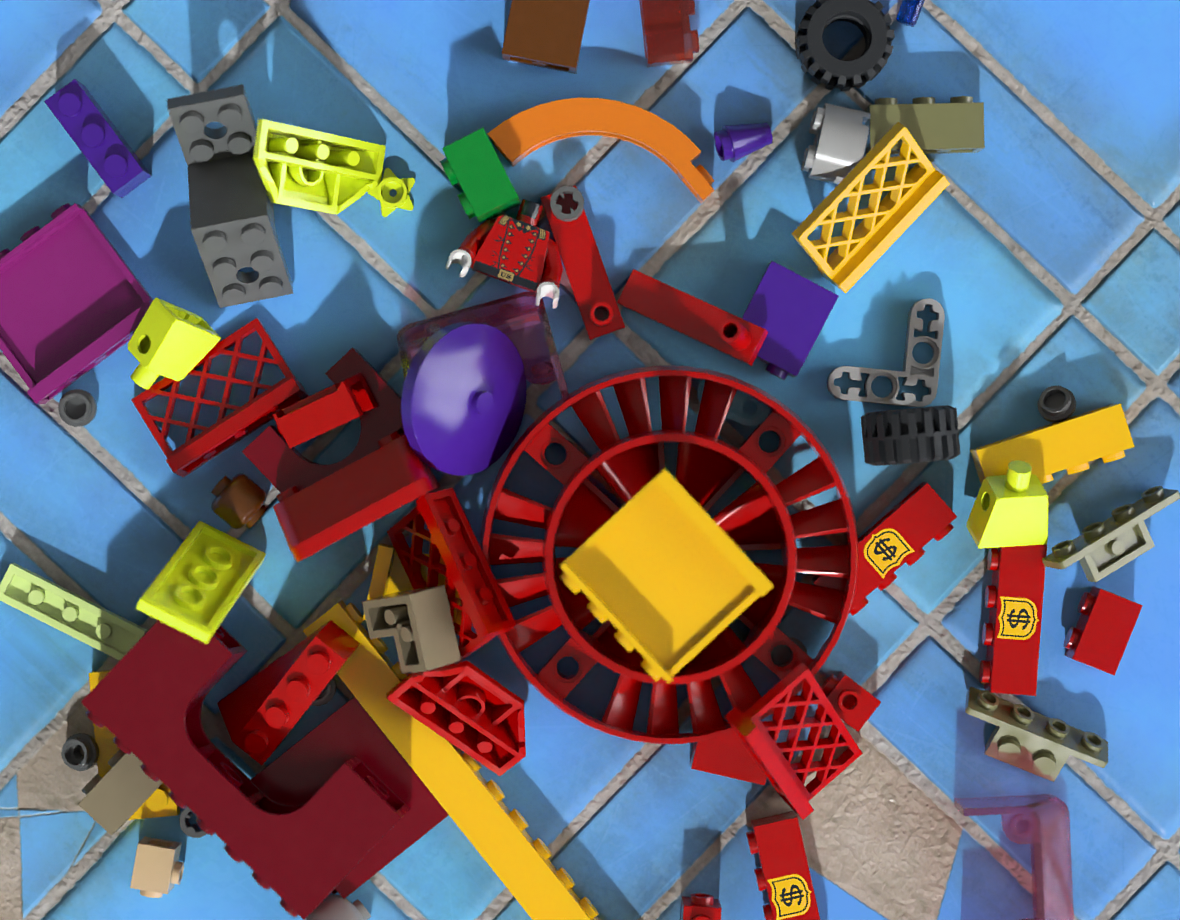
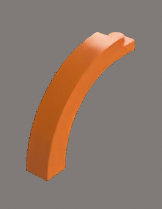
[487,98,714,203]

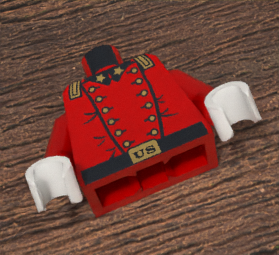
[445,199,563,308]

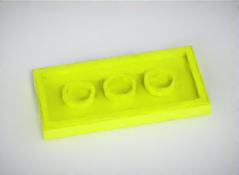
[136,521,266,644]

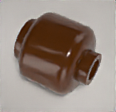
[211,473,268,529]

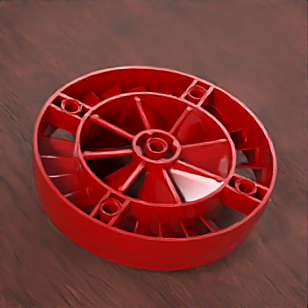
[480,365,859,744]

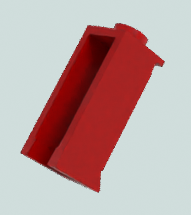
[273,372,378,449]

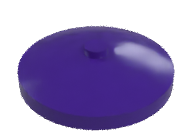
[401,322,527,476]

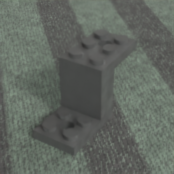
[167,84,293,308]

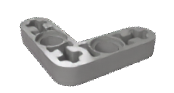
[826,298,945,407]

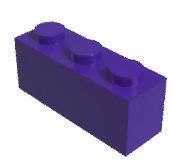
[44,79,152,198]

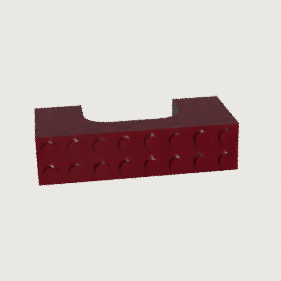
[81,620,411,920]

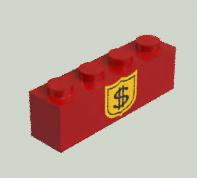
[811,482,957,616]
[979,544,1047,696]
[746,811,820,920]

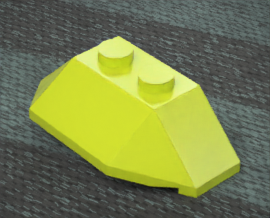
[253,119,386,214]

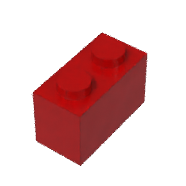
[1064,586,1143,676]
[690,718,768,786]

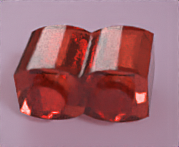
[639,0,699,67]

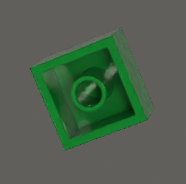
[440,128,520,224]

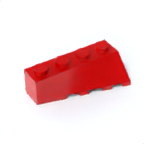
[217,620,360,765]

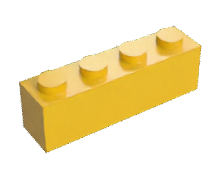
[970,403,1135,485]

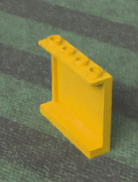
[560,468,774,684]

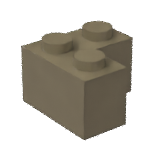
[362,585,461,674]

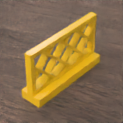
[792,122,950,294]

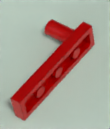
[540,185,625,340]
[617,269,768,366]

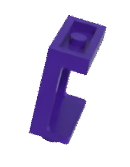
[741,261,839,380]

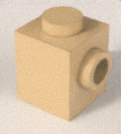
[130,837,184,898]

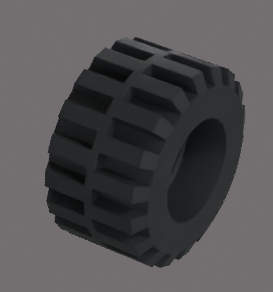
[795,0,895,91]
[861,405,961,466]

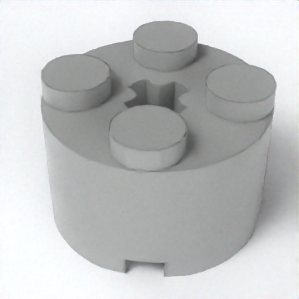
[801,103,871,184]

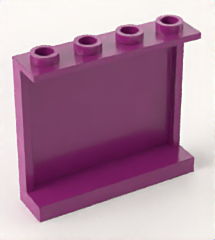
[0,203,153,404]

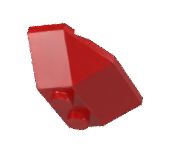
[386,661,526,776]

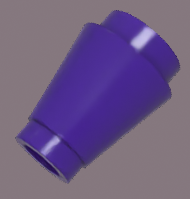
[714,122,773,162]

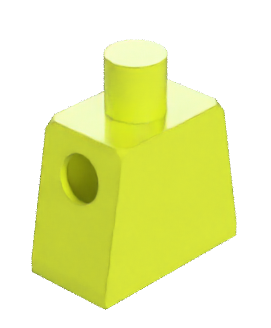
[128,297,221,390]
[966,460,1048,549]

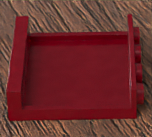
[250,696,449,899]

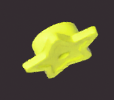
[368,168,415,217]

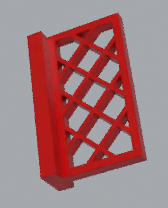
[131,318,309,477]
[387,488,517,664]
[724,662,863,820]

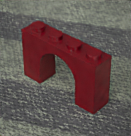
[242,348,405,493]

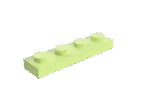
[0,563,148,661]

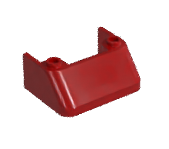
[273,431,440,562]

